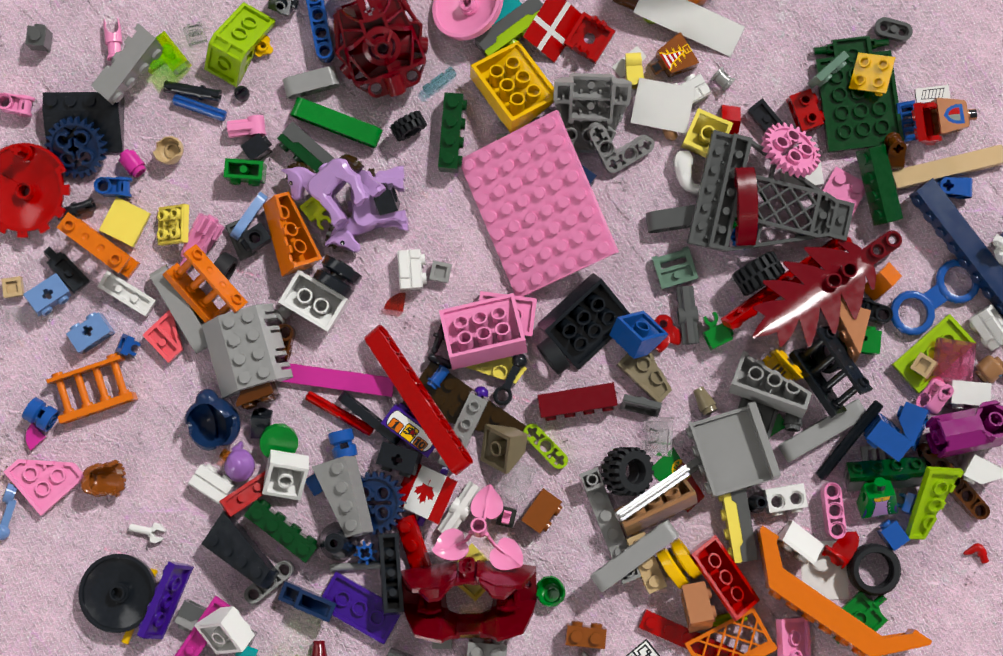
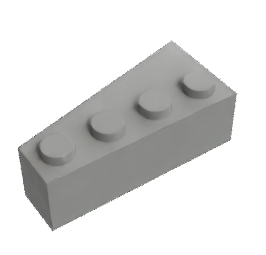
[91,23,164,105]
[729,350,812,418]
[312,456,374,537]

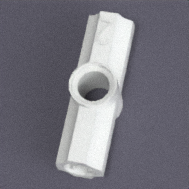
[437,481,481,533]

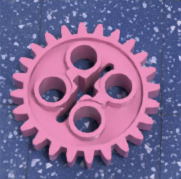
[761,122,821,178]

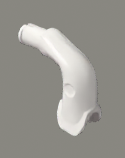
[673,151,700,196]

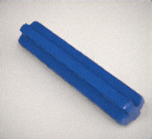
[172,94,227,121]

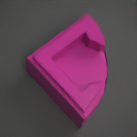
[26,423,46,450]

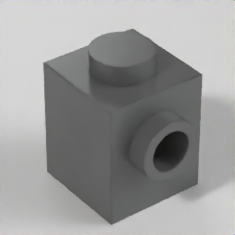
[25,24,53,52]

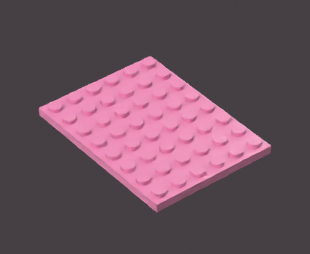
[461,110,619,297]

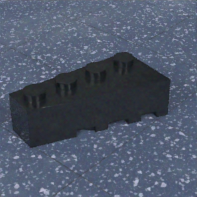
[201,511,279,589]

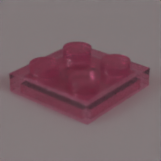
[931,337,977,382]

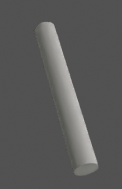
[330,561,380,572]

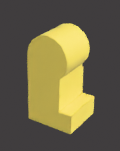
[625,52,644,89]

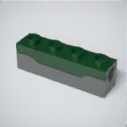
[277,121,335,174]
[844,457,926,492]

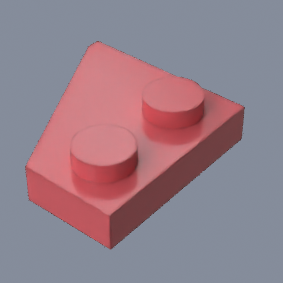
[143,310,184,363]

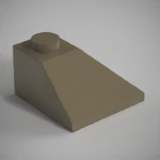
[480,424,528,474]

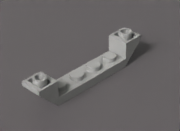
[579,467,641,584]

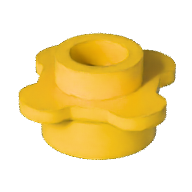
[255,36,273,57]

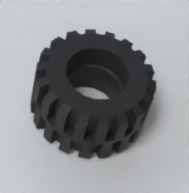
[732,251,785,296]
[601,447,654,496]

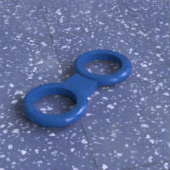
[890,259,980,335]

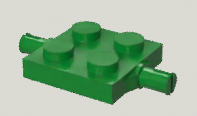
[833,591,888,644]

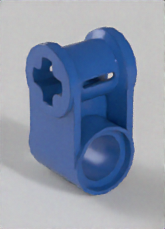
[94,177,132,198]
[937,177,973,199]

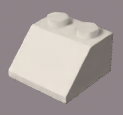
[262,450,309,500]
[194,606,255,654]

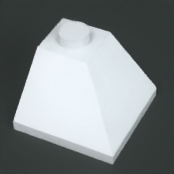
[961,452,1003,485]

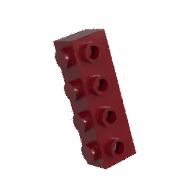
[537,382,618,421]

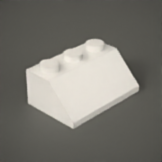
[278,269,350,332]

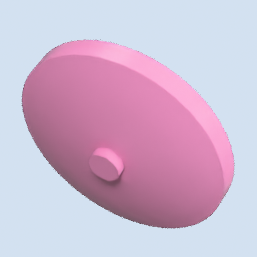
[432,0,503,41]

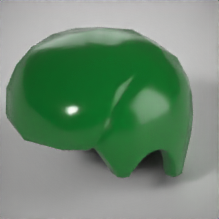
[536,576,566,607]

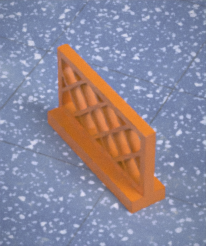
[685,607,778,656]

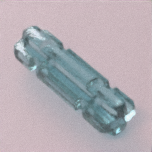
[422,67,456,96]

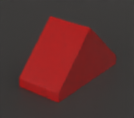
[720,105,741,135]

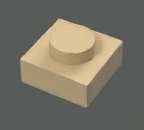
[1,276,24,299]
[910,352,938,379]

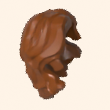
[81,460,126,497]

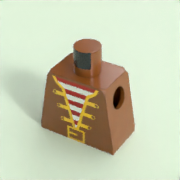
[650,32,699,78]

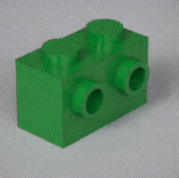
[223,158,267,186]

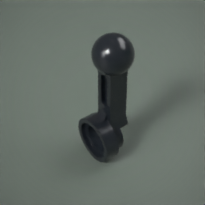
[493,354,527,406]

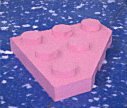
[4,459,83,516]

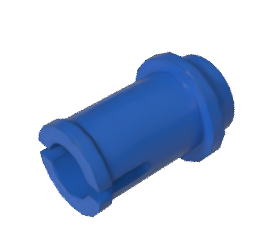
[427,365,450,390]

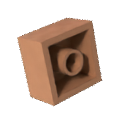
[680,581,717,633]

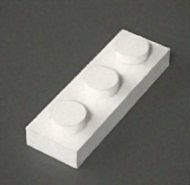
[97,270,157,317]

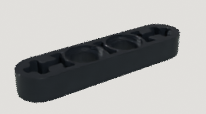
[338,391,401,445]

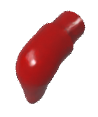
[963,543,989,564]

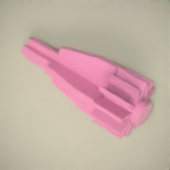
[179,213,224,273]

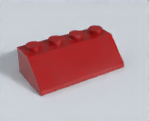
[690,535,760,621]

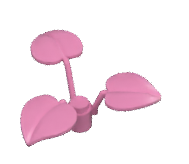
[432,484,523,571]

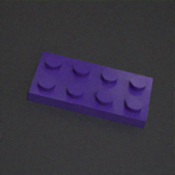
[137,561,194,639]
[322,571,400,644]

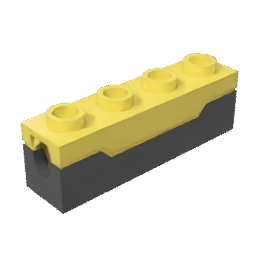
[718,488,758,563]

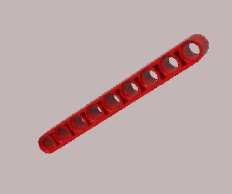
[364,325,473,475]

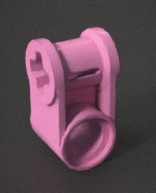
[0,93,35,118]
[916,377,954,416]

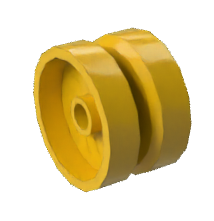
[656,538,702,589]

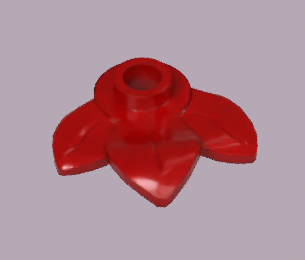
[654,314,681,353]

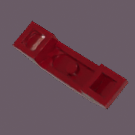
[734,167,758,246]

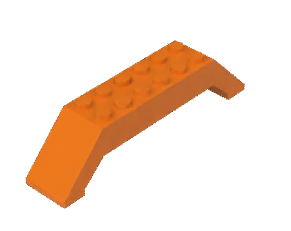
[756,525,932,656]

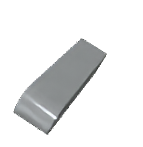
[149,265,208,354]
[778,398,866,463]
[590,519,679,592]

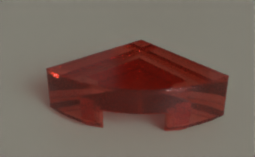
[384,293,406,312]

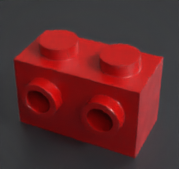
[786,89,825,133]

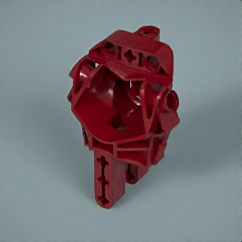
[333,0,428,98]

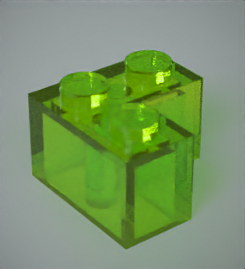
[147,31,192,77]

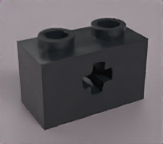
[376,441,423,478]

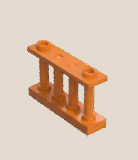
[56,212,141,278]
[162,244,248,323]
[46,353,138,424]

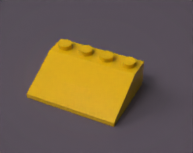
[470,40,554,133]

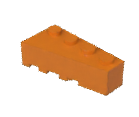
[263,191,322,277]

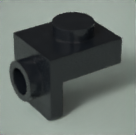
[251,408,273,439]

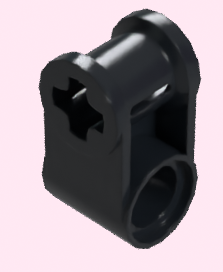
[861,297,893,325]

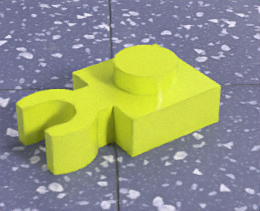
[299,197,332,231]

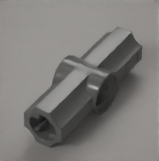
[676,286,700,345]

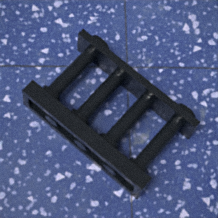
[788,326,873,418]

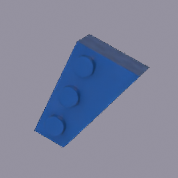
[864,412,914,462]

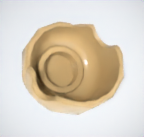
[153,136,184,165]

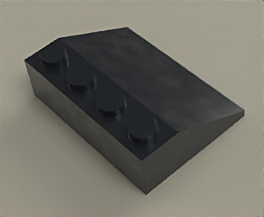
[42,92,124,153]
[537,273,630,370]

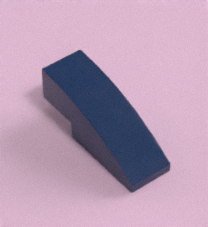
[278,581,337,622]

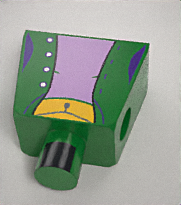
[856,477,898,519]

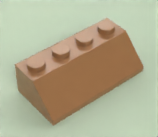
[614,479,698,536]

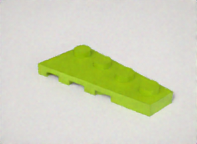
[905,466,964,540]

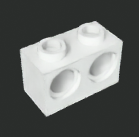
[762,483,808,516]

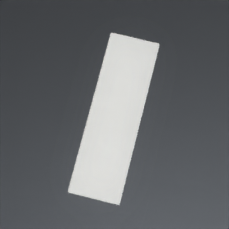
[633,0,745,57]

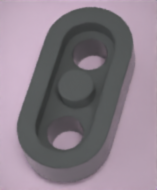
[874,17,913,42]

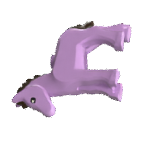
[281,154,386,230]
[325,166,409,253]

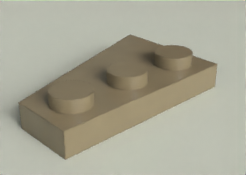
[616,352,672,402]

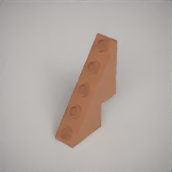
[837,295,871,362]

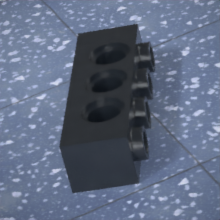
[378,533,404,616]

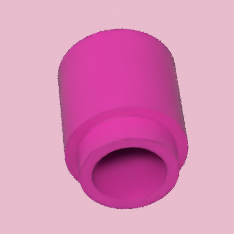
[119,149,146,178]

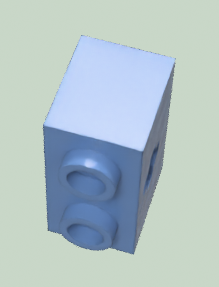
[23,273,71,317]
[66,312,115,354]

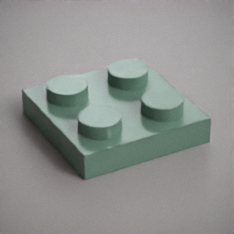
[807,51,849,88]

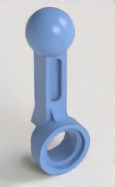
[0,483,17,540]

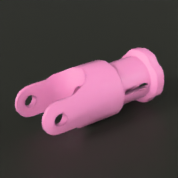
[103,18,123,61]

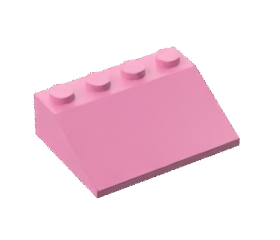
[439,293,528,370]

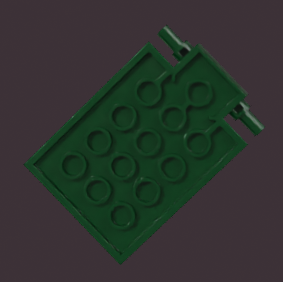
[813,35,904,153]

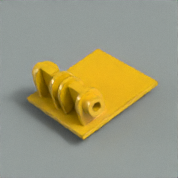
[849,52,896,96]
[762,349,804,381]

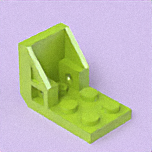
[204,2,276,87]

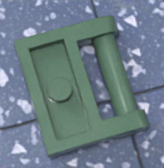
[651,246,698,290]

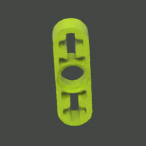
[524,424,568,469]

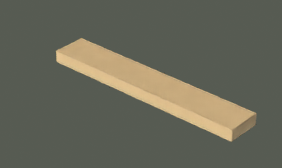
[892,144,1003,190]

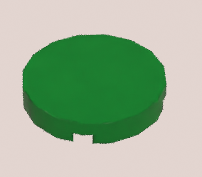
[259,423,298,458]

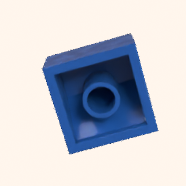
[609,311,668,359]
[897,402,930,452]

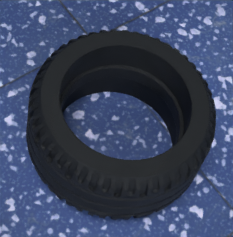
[847,543,901,596]

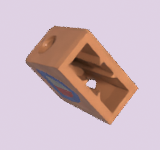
[929,98,977,136]

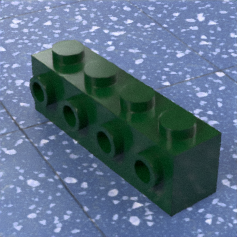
[438,92,467,173]
[856,144,903,226]
[244,499,320,563]

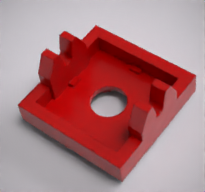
[564,12,616,64]
[911,102,942,146]

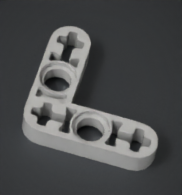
[587,122,655,173]

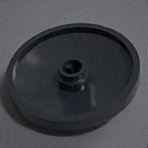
[78,554,157,633]

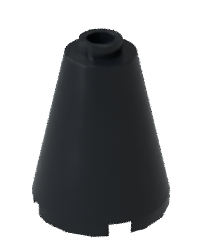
[319,522,358,561]

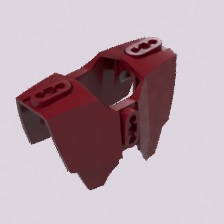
[401,557,537,644]

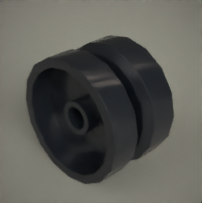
[312,255,362,300]

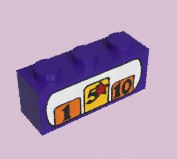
[381,403,435,458]

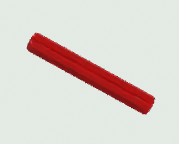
[305,391,374,436]

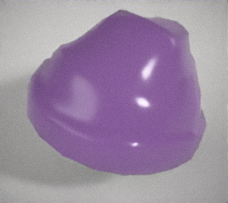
[224,441,255,482]

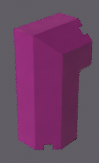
[926,400,1003,458]

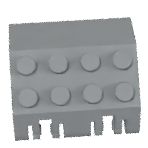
[202,303,293,399]

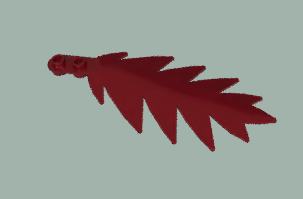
[752,230,902,347]

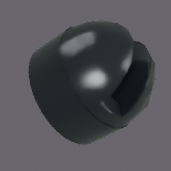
[234,86,250,102]

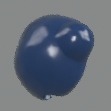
[184,389,241,451]

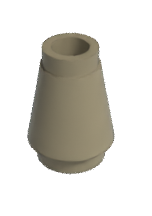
[693,386,717,416]

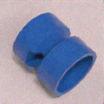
[22,397,60,432]
[328,428,358,459]

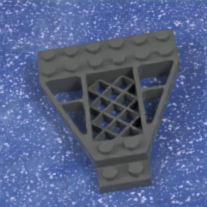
[687,130,855,252]

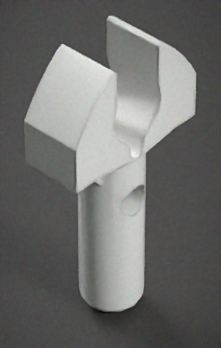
[129,523,166,543]

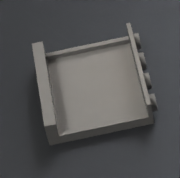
[685,401,781,498]

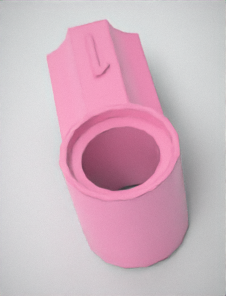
[227,115,266,138]

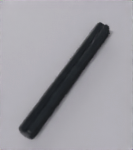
[816,400,883,480]

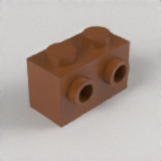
[521,488,563,534]
[565,621,607,649]

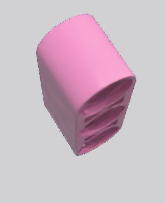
[820,482,846,539]

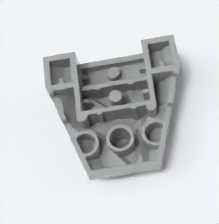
[553,73,632,153]

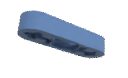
[230,191,268,241]

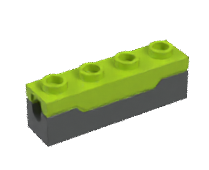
[475,0,543,57]

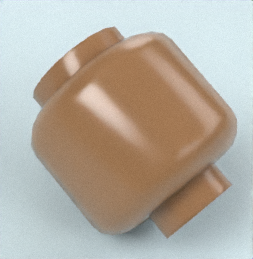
[975,355,1003,384]

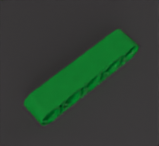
[290,97,383,148]

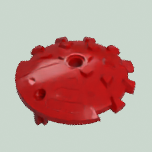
[0,143,71,238]

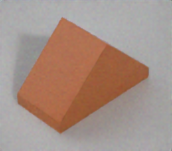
[864,262,902,301]

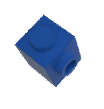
[877,519,910,551]

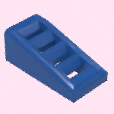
[896,100,917,142]

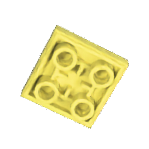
[99,196,151,248]
[157,204,189,246]

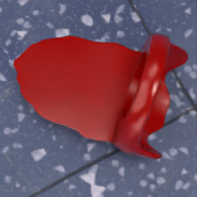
[822,531,859,569]

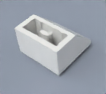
[777,520,824,565]

